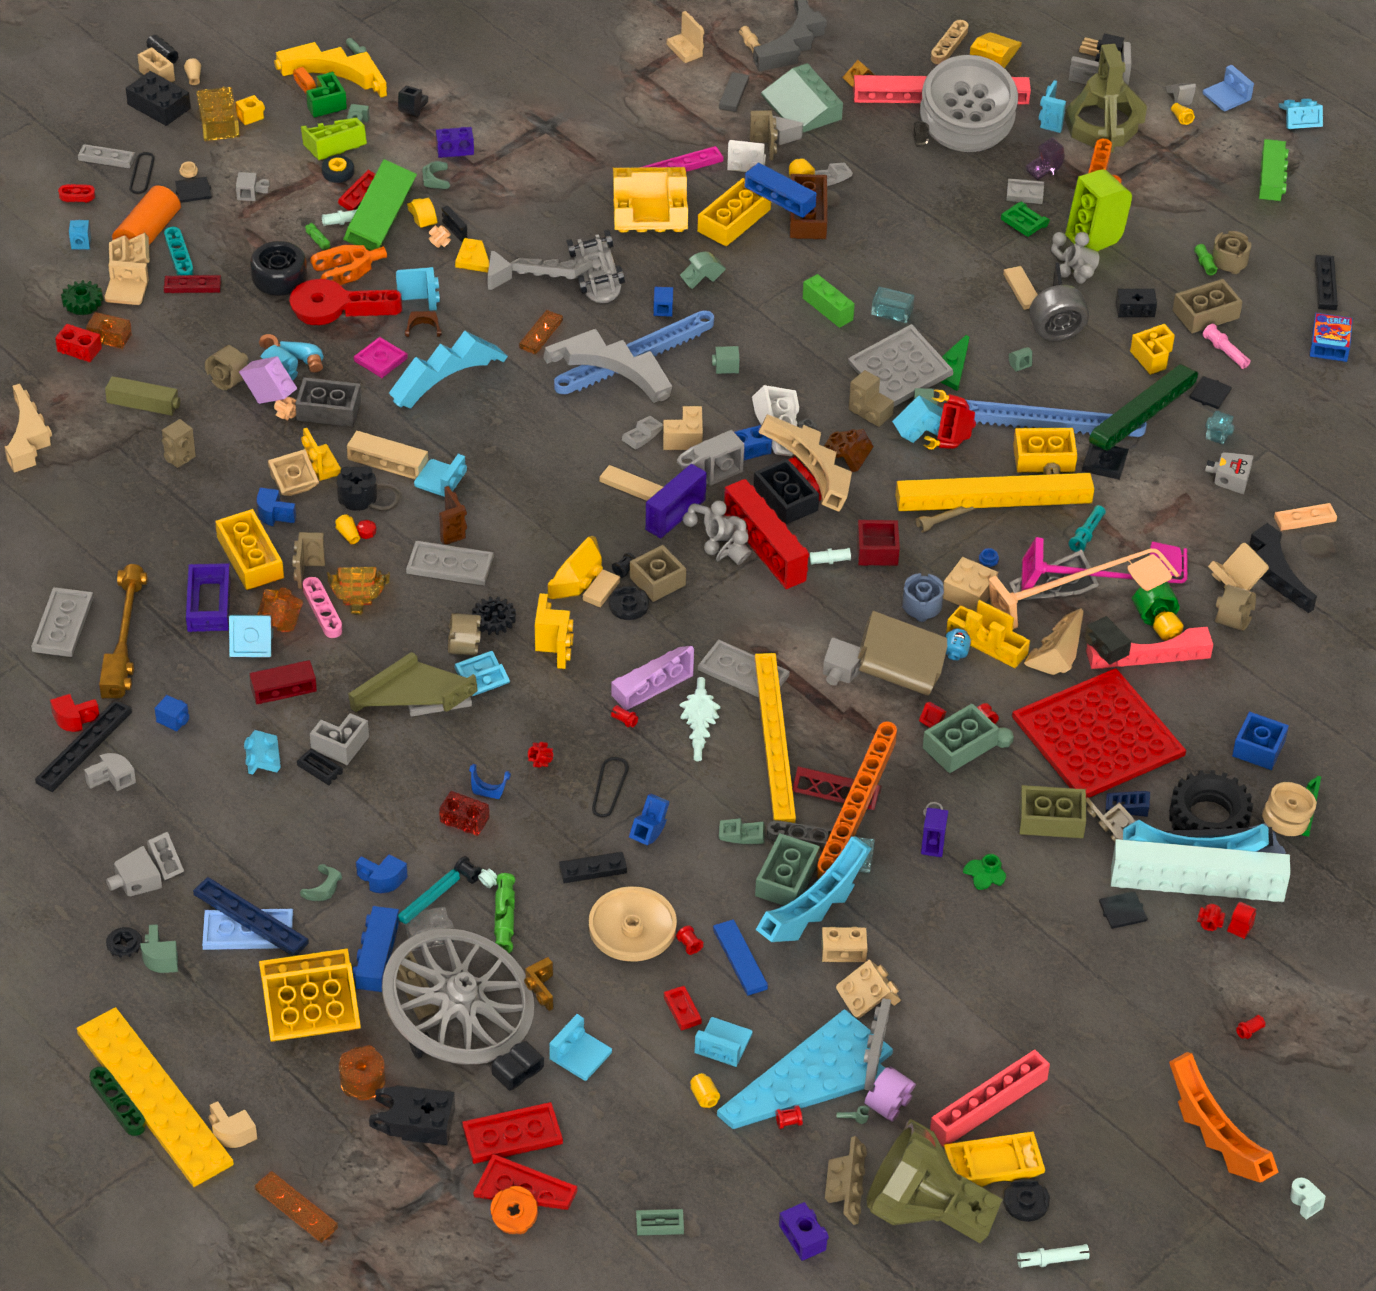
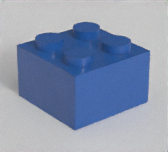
[1232,712,1289,770]

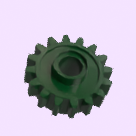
[61,280,103,315]

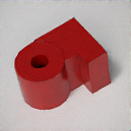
[1227,902,1256,939]

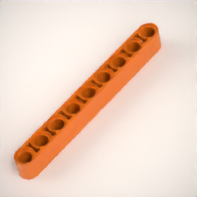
[817,722,897,880]

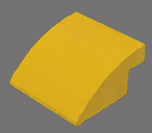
[259,948,361,1042]

